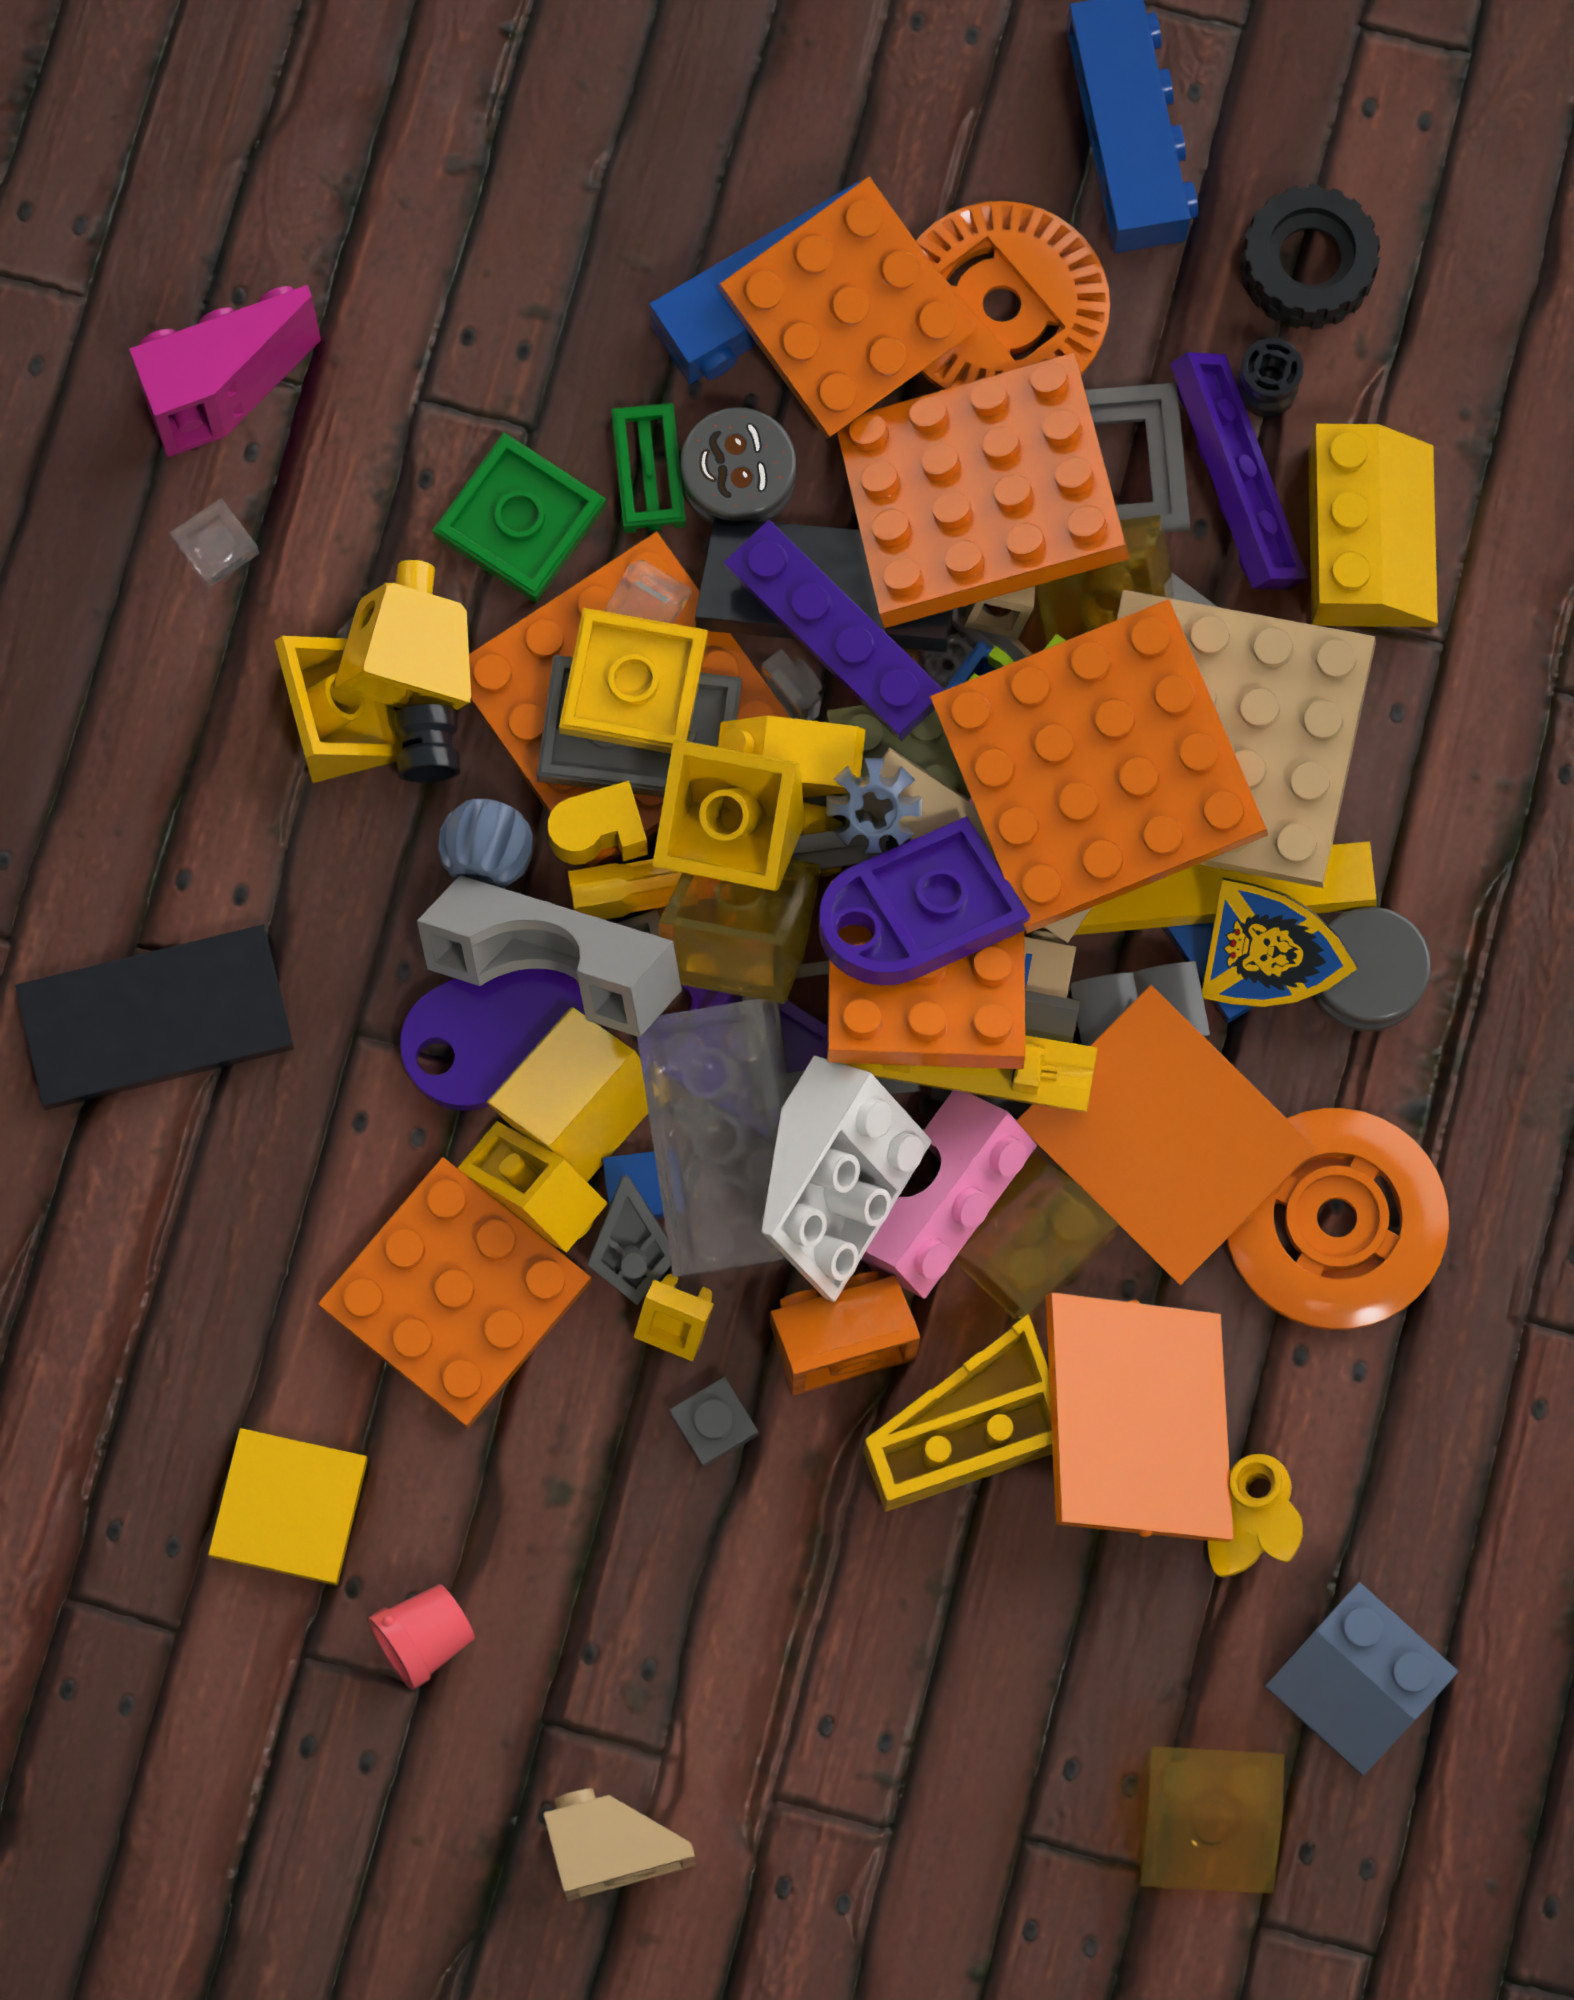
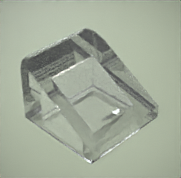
[604,560,693,624]

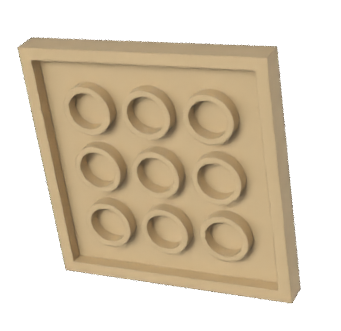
[1117,590,1376,888]

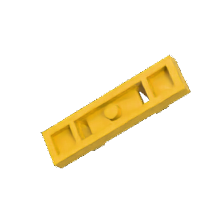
[841,1035,1098,1113]

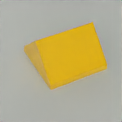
[274,636,402,783]
[652,739,805,891]
[486,1007,665,1182]

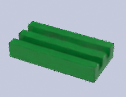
[612,403,686,533]

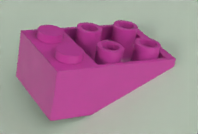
[129,285,321,458]

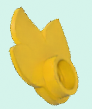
[1207,1454,1303,1577]

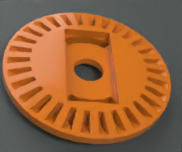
[916,201,1110,390]
[1226,1108,1449,1330]

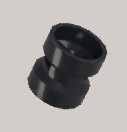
[1237,338,1304,418]
[394,704,460,783]

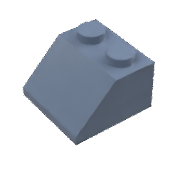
[1264,1582,1459,1777]

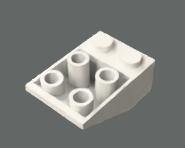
[761,1055,932,1302]

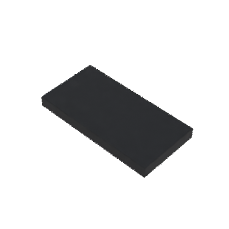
[695,518,954,652]
[15,924,295,1111]

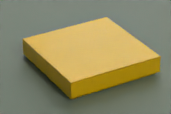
[559,608,708,754]
[208,1428,368,1586]

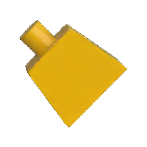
[334,560,471,710]

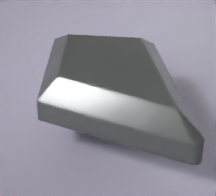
[587,1174,679,1305]

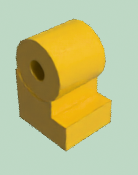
[548,781,648,865]

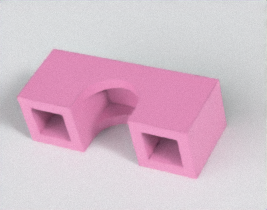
[861,1091,1037,1299]

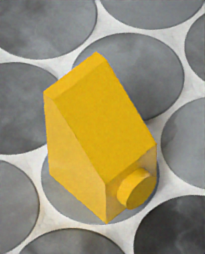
[718,715,866,798]
[458,1121,608,1253]

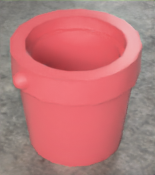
[368,1584,475,1690]

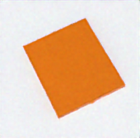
[1016,985,1316,1286]
[1046,1292,1234,1543]

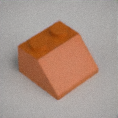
[770,1271,920,1396]

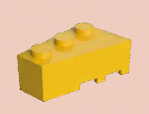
[863,1314,1053,1512]

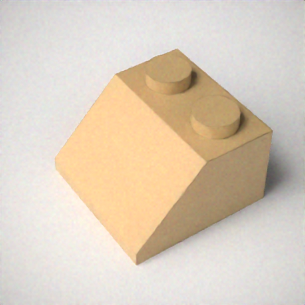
[544,1788,696,1901]

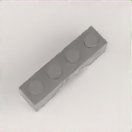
[417,875,682,1037]

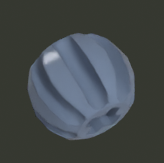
[826,758,922,854]
[438,799,533,889]

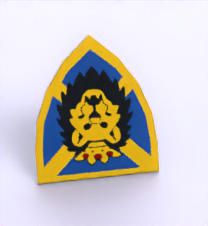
[1202,878,1358,1007]

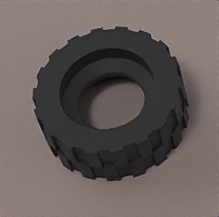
[1240,184,1381,330]

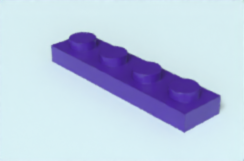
[1170,352,1308,590]
[723,520,944,741]

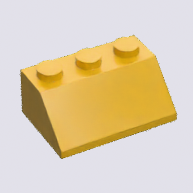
[1308,424,1438,627]

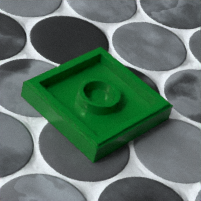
[433,432,607,603]

